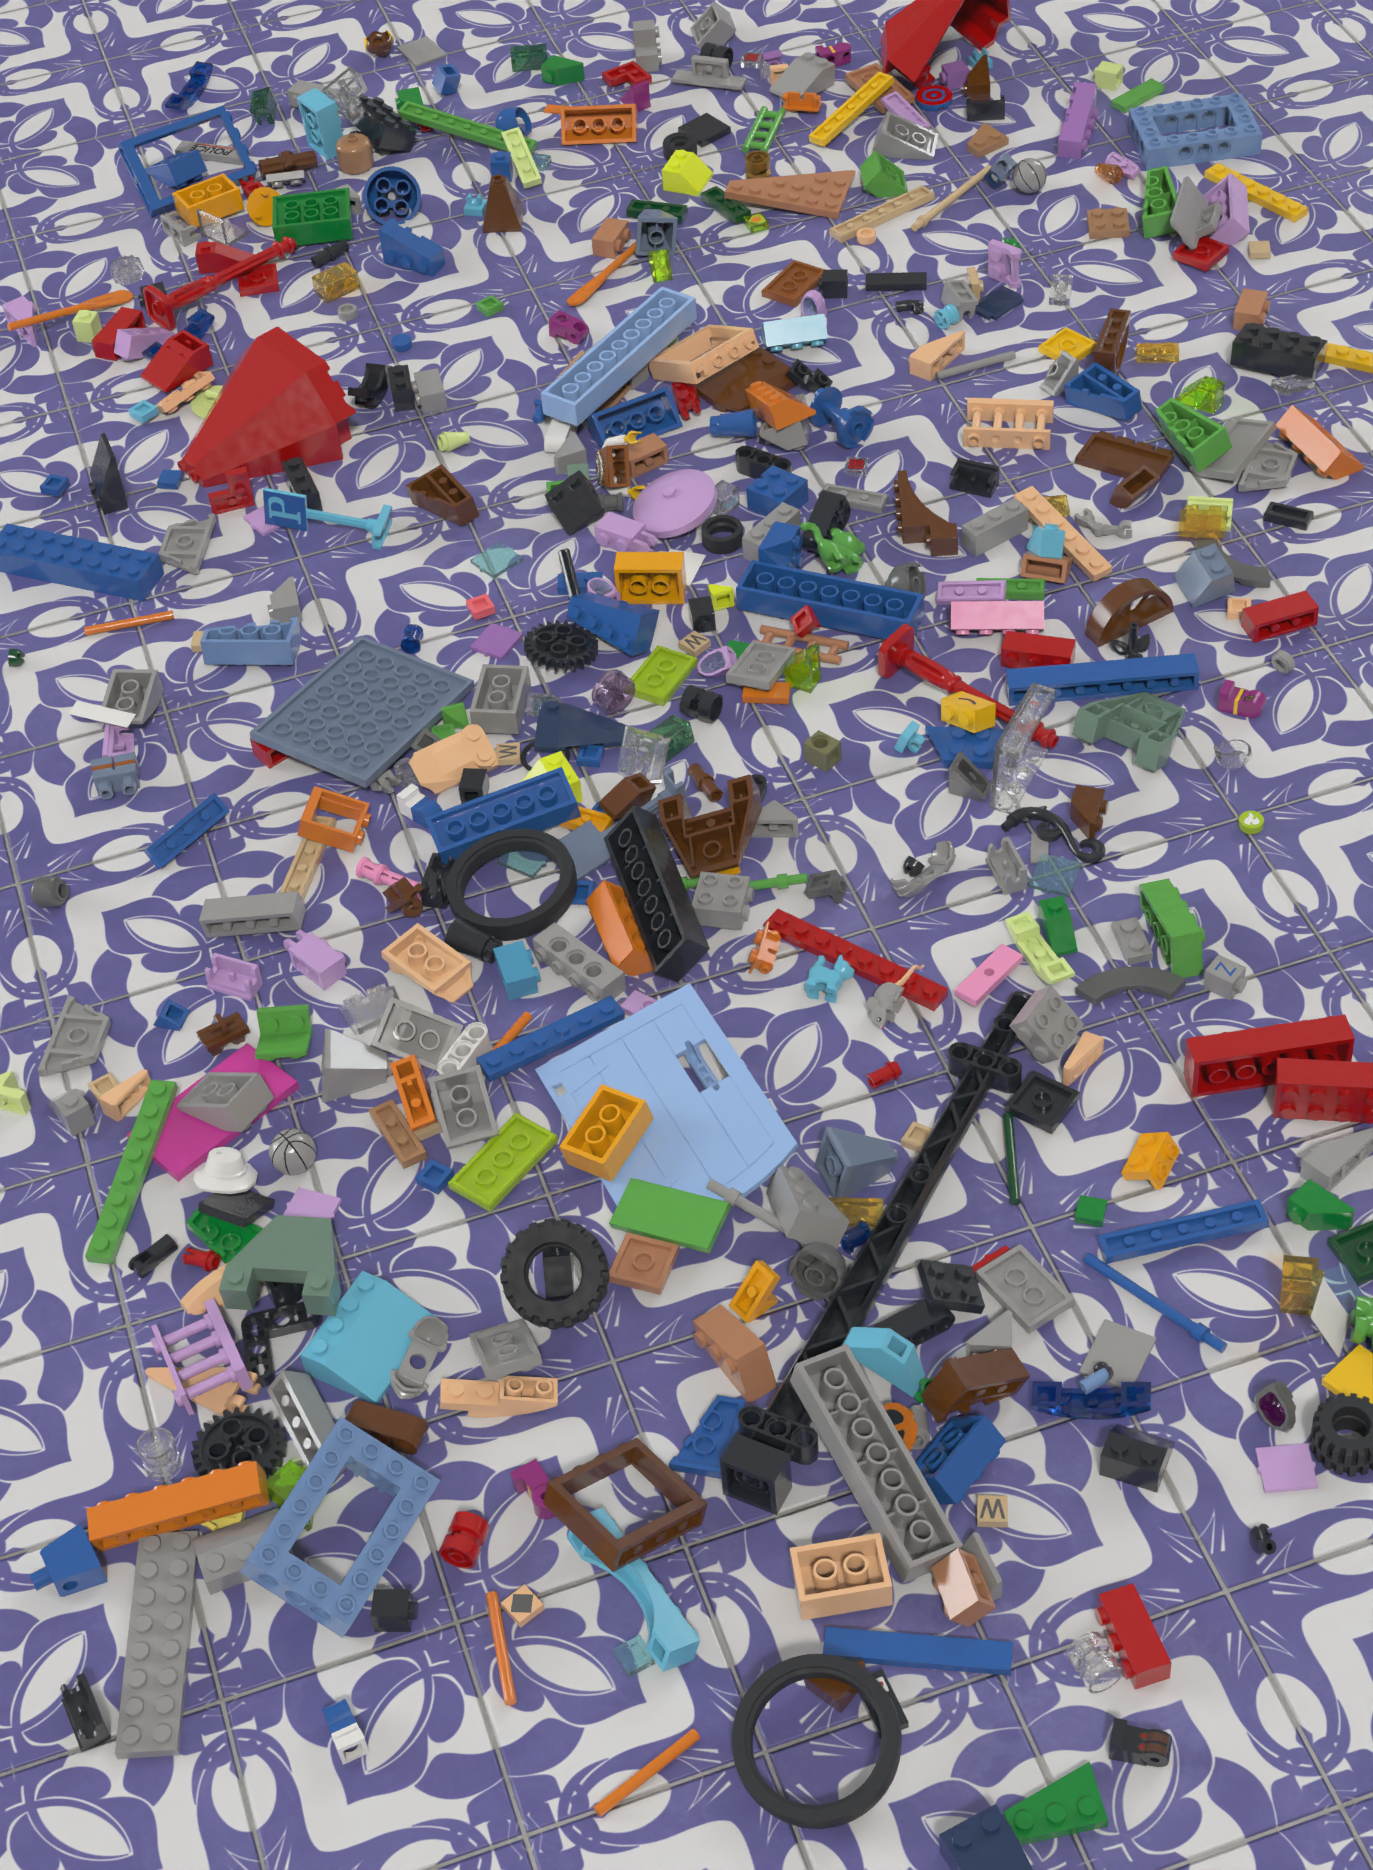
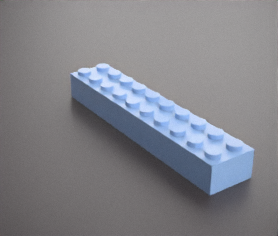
[541,287,697,426]

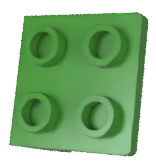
[255,1004,313,1061]

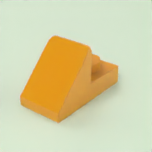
[729,1260,781,1323]

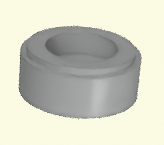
[337,303,358,321]
[1271,650,1295,674]

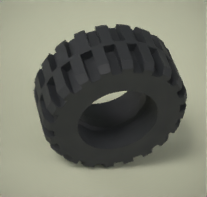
[500,1218,610,1330]

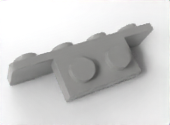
[672,55,747,91]

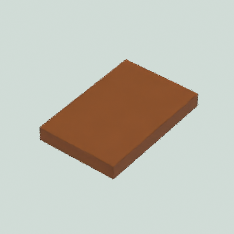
[761,260,825,308]

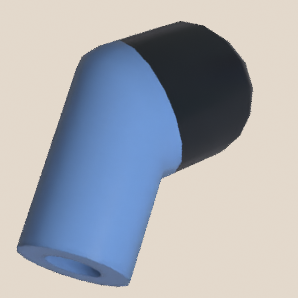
[1079,1362,1114,1395]

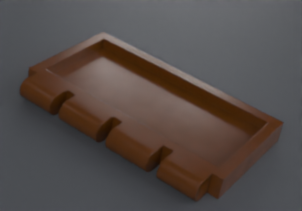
[1075,430,1174,487]

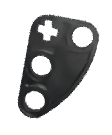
[801,490,851,552]

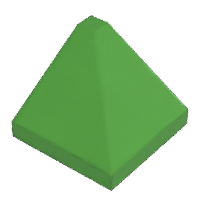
[441,702,469,729]

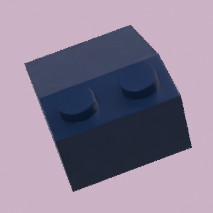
[939,1804,1033,1870]

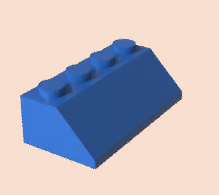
[585,386,683,449]

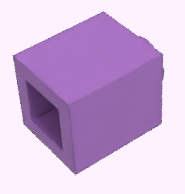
[939,60,969,90]

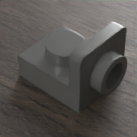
[804,869,847,904]

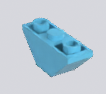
[842,1327,925,1398]

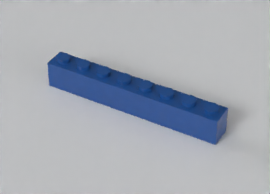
[1006,653,1199,706]

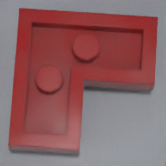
[602,61,652,87]
[208,466,255,515]

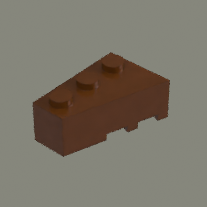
[405,464,480,526]
[921,1348,1030,1424]

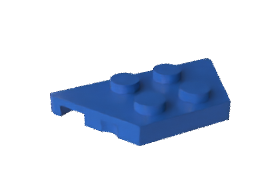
[925,726,1018,769]

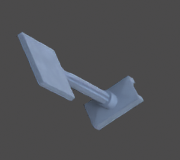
[559,768,688,880]

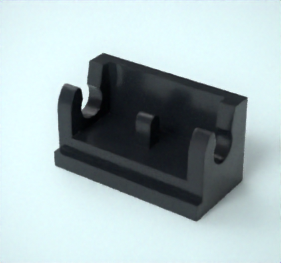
[966,95,1005,122]
[950,458,999,498]
[420,853,455,909]
[60,1673,111,1752]

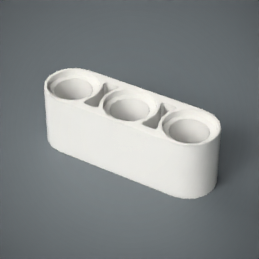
[544,418,578,453]
[437,1022,491,1075]

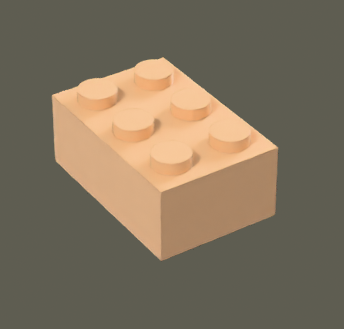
[790,1533,893,1620]

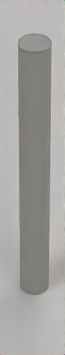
[935,351,1016,380]

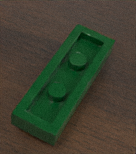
[701,186,751,224]
[626,199,688,223]

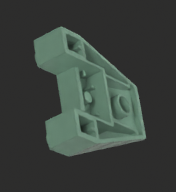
[1072,692,1187,771]
[219,1215,341,1316]

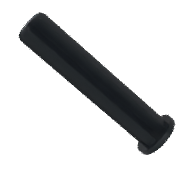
[558,548,581,599]

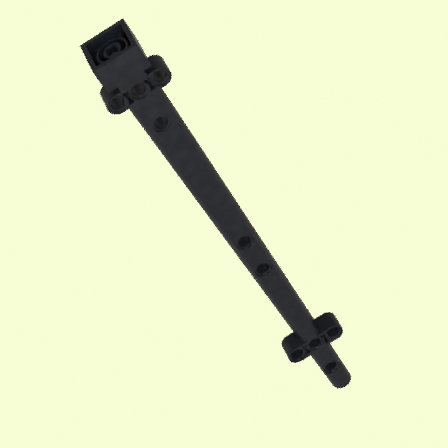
[720,991,1031,1515]

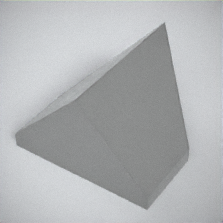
[1039,350,1079,397]

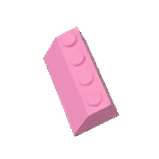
[951,601,1044,635]

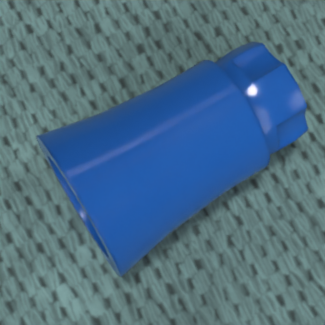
[710,408,757,438]

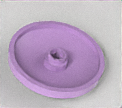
[633,469,718,538]

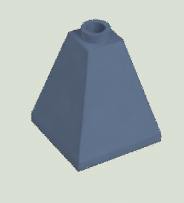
[635,209,678,256]
[815,1127,898,1204]

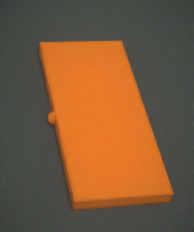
[544,104,571,114]

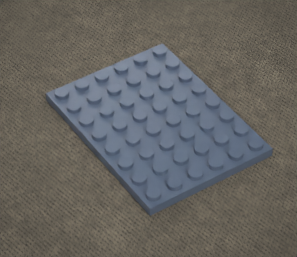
[250,636,474,788]

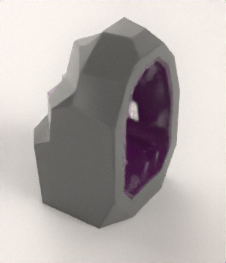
[1254,1382,1296,1433]

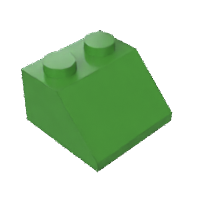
[860,150,908,198]

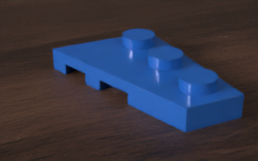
[669,1395,747,1479]

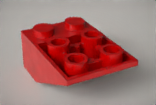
[140,329,213,393]

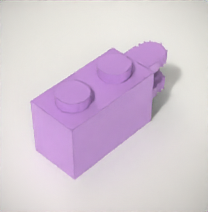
[594,511,658,552]
[283,930,347,991]

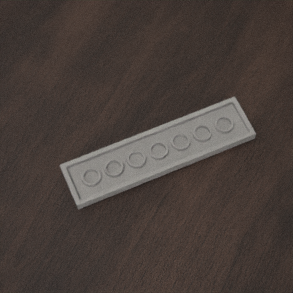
[115,1531,200,1759]

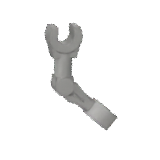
[1075,508,1132,539]

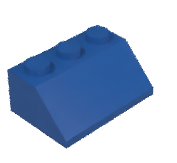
[915,1415,1006,1505]

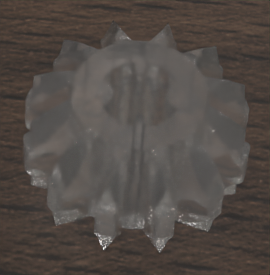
[110,255,144,286]

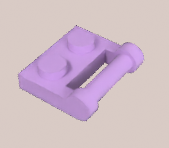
[988,239,1021,289]

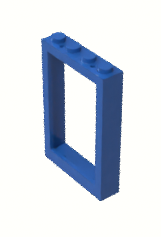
[118,105,257,218]

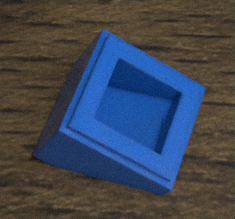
[571,880,597,905]
[153,999,190,1031]

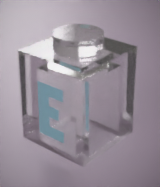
[712,480,740,515]

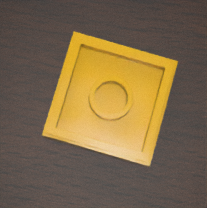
[1038,327,1097,361]

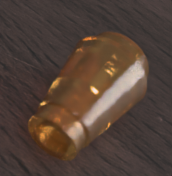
[1095,163,1123,184]

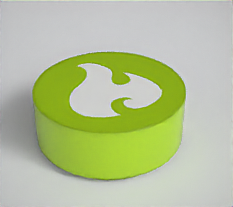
[1238,811,1264,834]

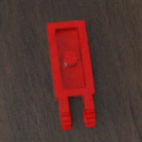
[671,382,701,421]

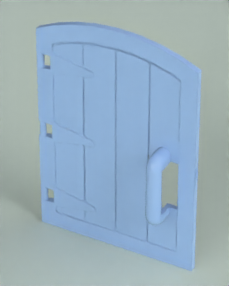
[535,983,798,1206]

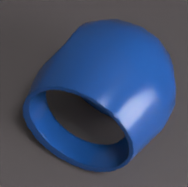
[495,107,532,137]

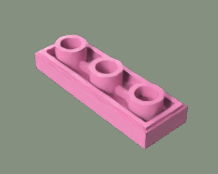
[955,944,1023,1007]

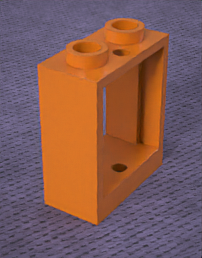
[297,786,372,853]

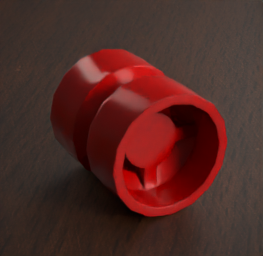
[439,1511,490,1569]

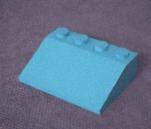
[300,1271,436,1405]

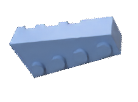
[200,617,302,666]

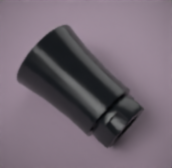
[444,917,503,964]

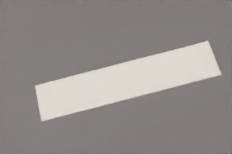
[69,701,136,728]

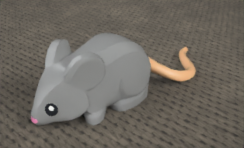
[867,964,925,1029]

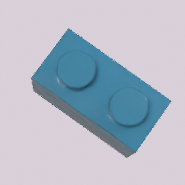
[493,941,541,1001]

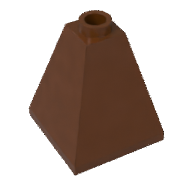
[483,174,524,233]

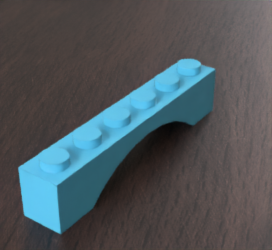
[567,1508,700,1672]

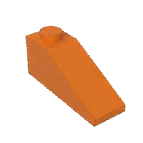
[390,1054,437,1132]

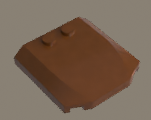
[695,346,798,413]

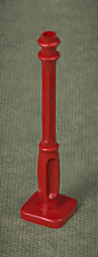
[143,236,297,331]
[878,624,1059,749]

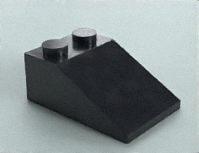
[88,433,129,515]

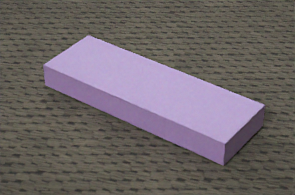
[936,580,1007,605]

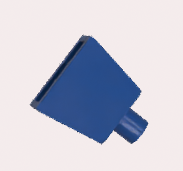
[29,1524,107,1597]

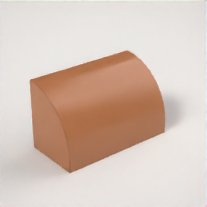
[1020,551,1073,584]

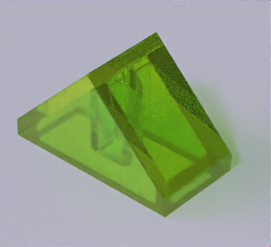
[647,249,673,283]

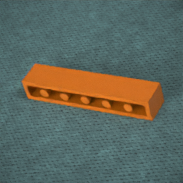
[86,1461,270,1552]

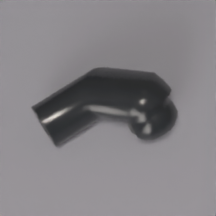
[895,300,924,315]
[1250,1523,1276,1555]

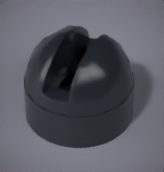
[903,856,925,877]

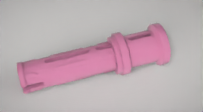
[355,857,422,900]

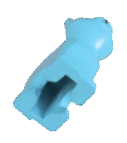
[805,955,855,1003]

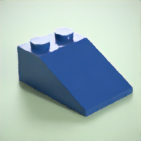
[145,149,208,188]

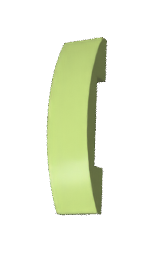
[1005,911,1075,985]

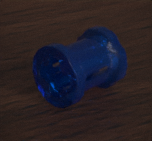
[400,624,424,654]
[840,1220,871,1254]

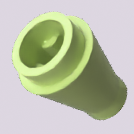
[437,431,470,453]

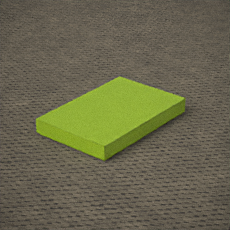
[623,645,698,706]

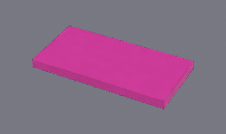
[126,1043,299,1182]

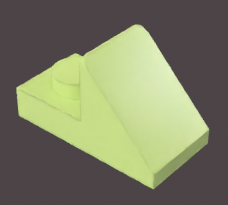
[0,1071,31,1116]

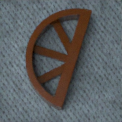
[1093,308,1131,375]
[1085,578,1174,647]

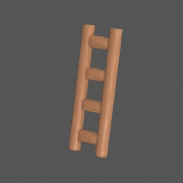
[753,625,849,665]

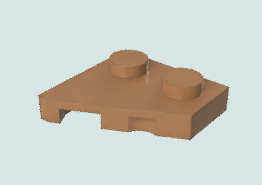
[967,123,1009,158]

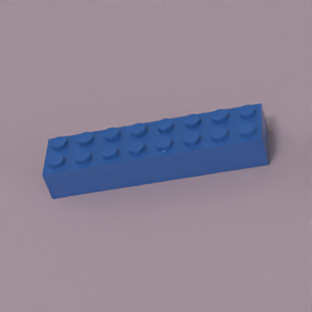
[0,523,164,602]
[736,560,924,639]

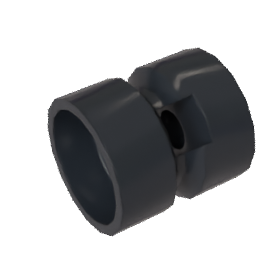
[700,42,733,69]
[680,685,723,723]

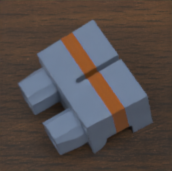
[90,752,140,800]

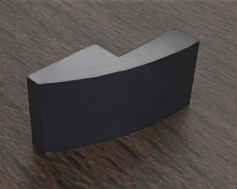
[785,358,833,393]

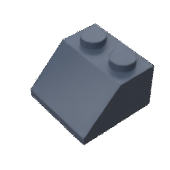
[1174,543,1235,608]

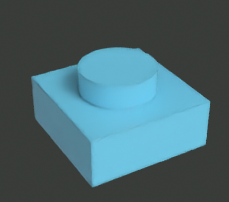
[128,400,159,424]

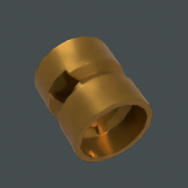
[745,150,771,179]

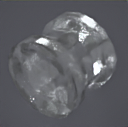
[394,758,419,788]

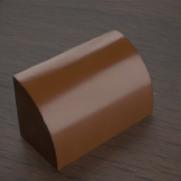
[1109,464,1160,508]

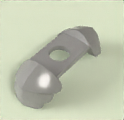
[890,841,956,898]
[390,1316,449,1399]

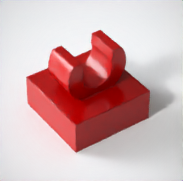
[790,605,821,638]

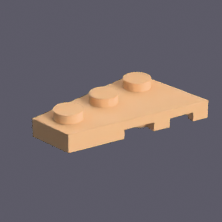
[155,371,215,414]

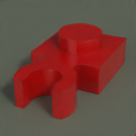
[240,176,264,198]

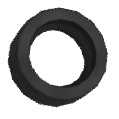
[701,515,743,554]

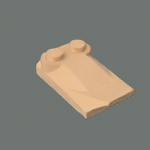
[408,724,499,796]
[381,923,474,1003]

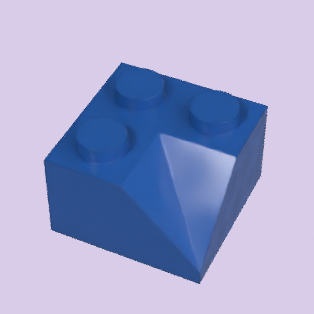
[758,521,804,569]

